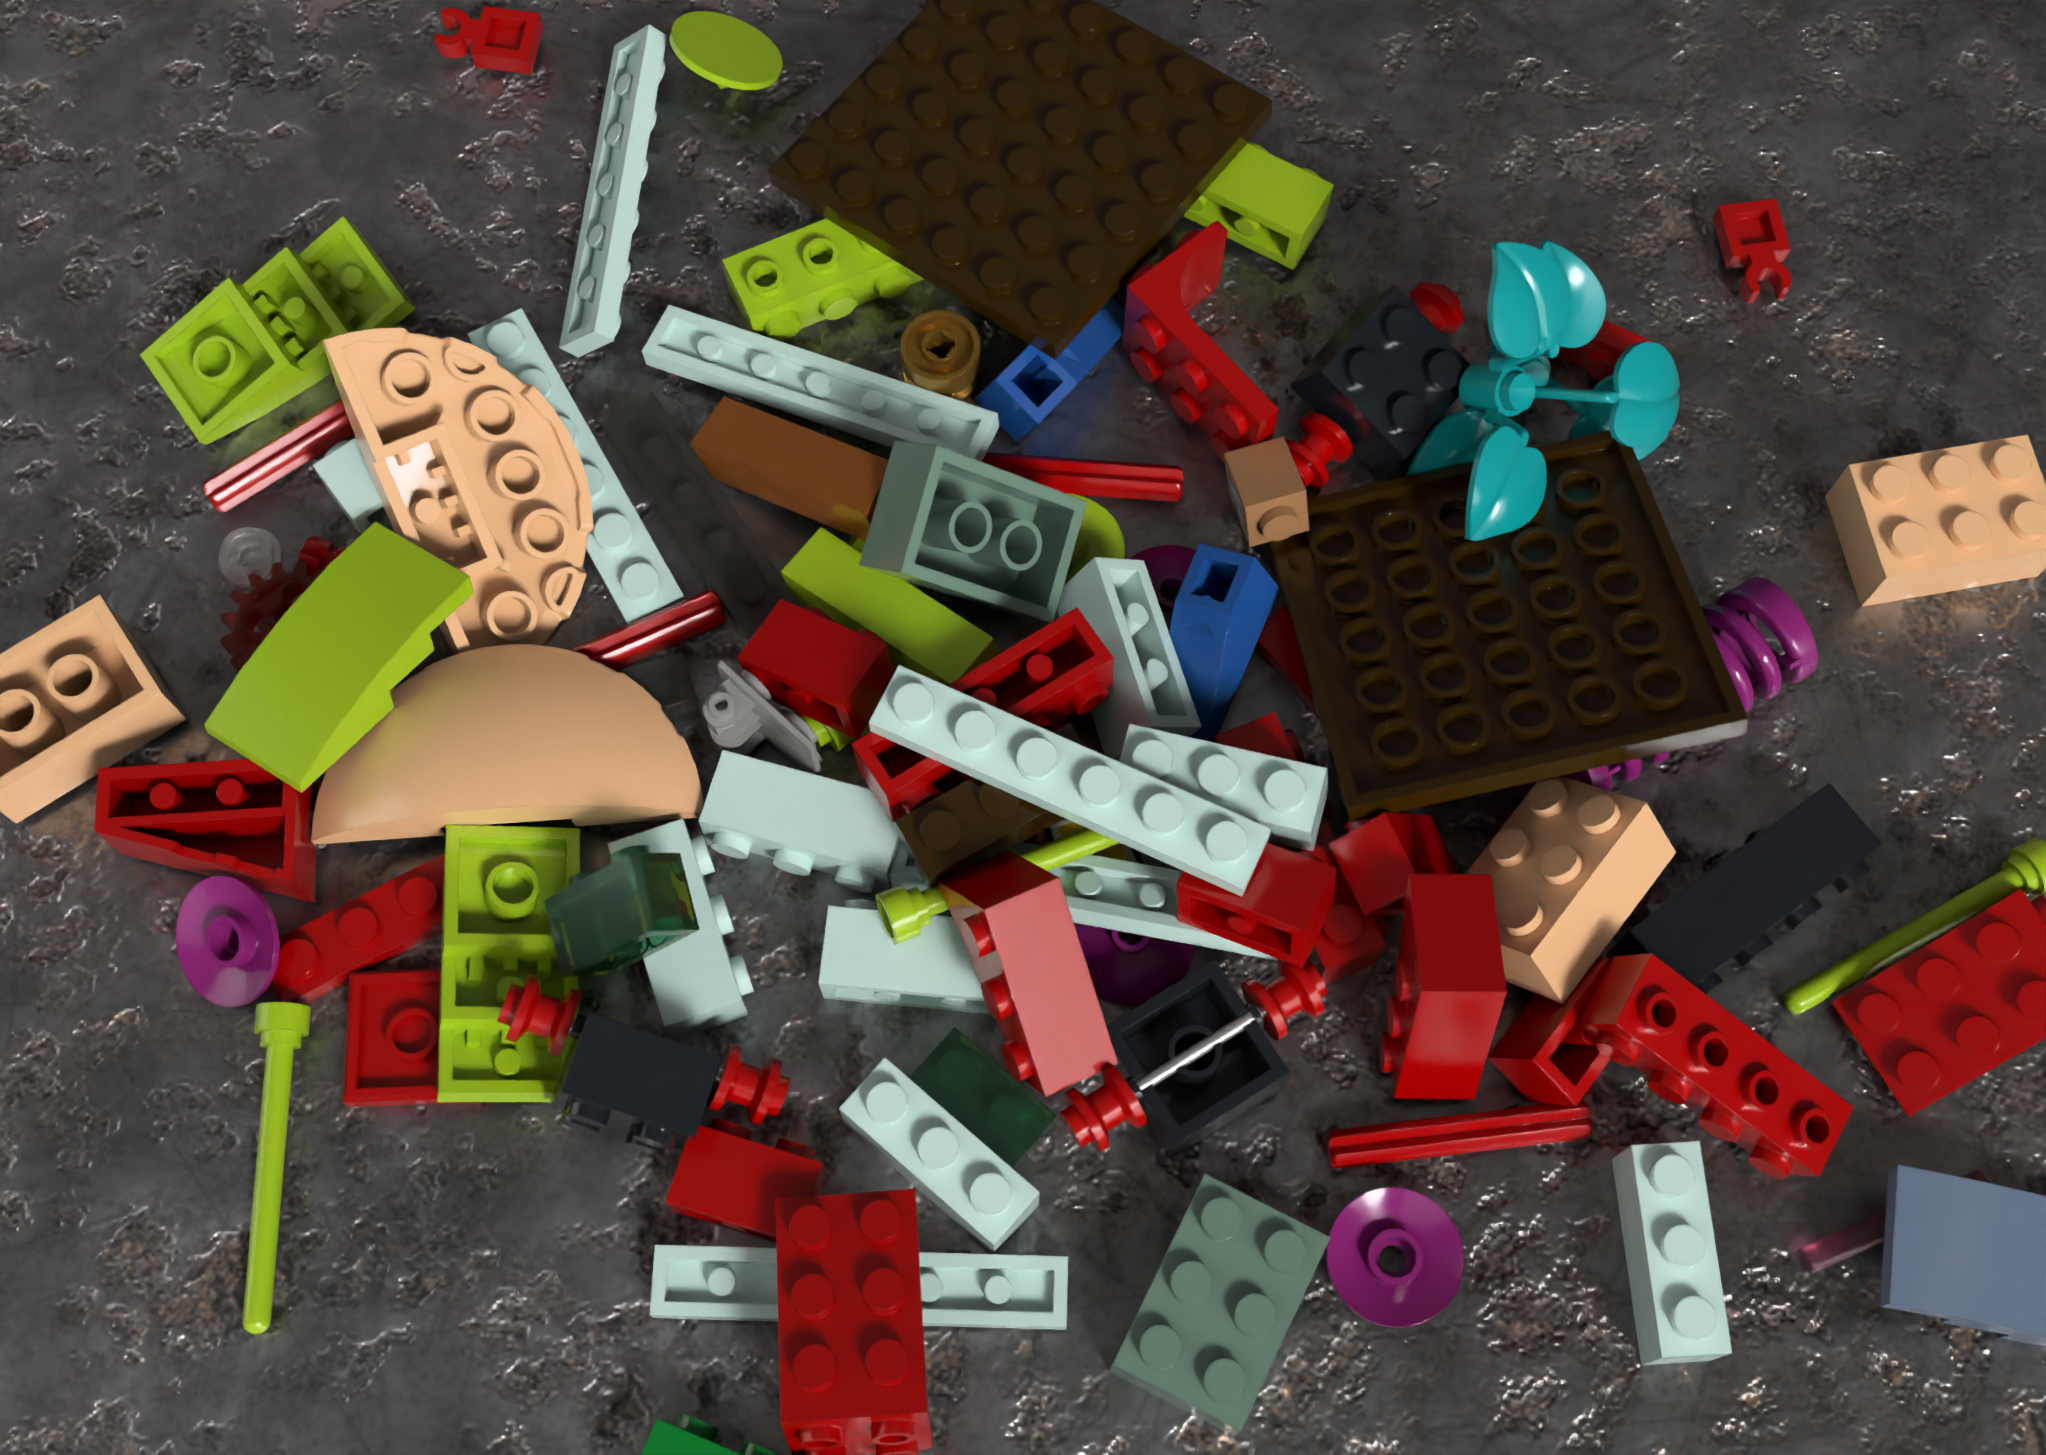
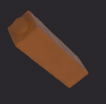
[690,396,889,541]

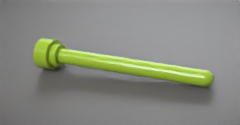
[876,828,1120,945]
[1783,837,2046,1014]
[242,1002,311,1334]

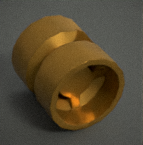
[901,310,981,405]

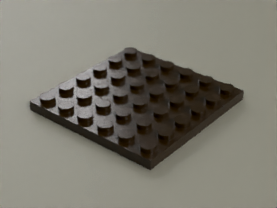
[768,0,1273,360]
[1267,430,1748,823]

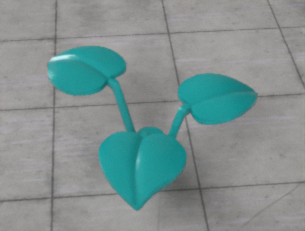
[1407,239,1668,476]
[1459,242,1680,541]

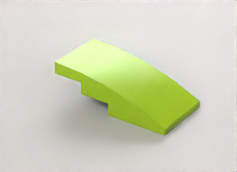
[140,216,416,445]
[204,521,474,793]
[437,824,581,1102]

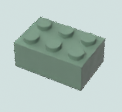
[859,441,1087,623]
[1109,1174,1331,1437]

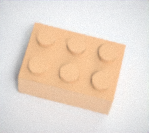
[1825,434,2046,607]
[0,594,186,824]
[1466,776,1676,1004]

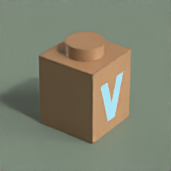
[1224,436,1309,547]

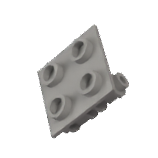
[703,660,823,776]

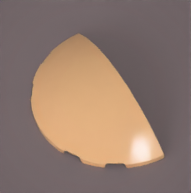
[322,328,593,655]
[311,644,704,845]

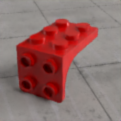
[1122,221,1279,463]
[1832,889,2046,1117]
[775,1188,933,1455]

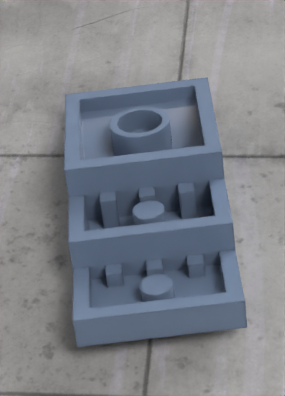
[1880,1165,2046,1347]

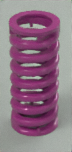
[1562,577,1818,791]

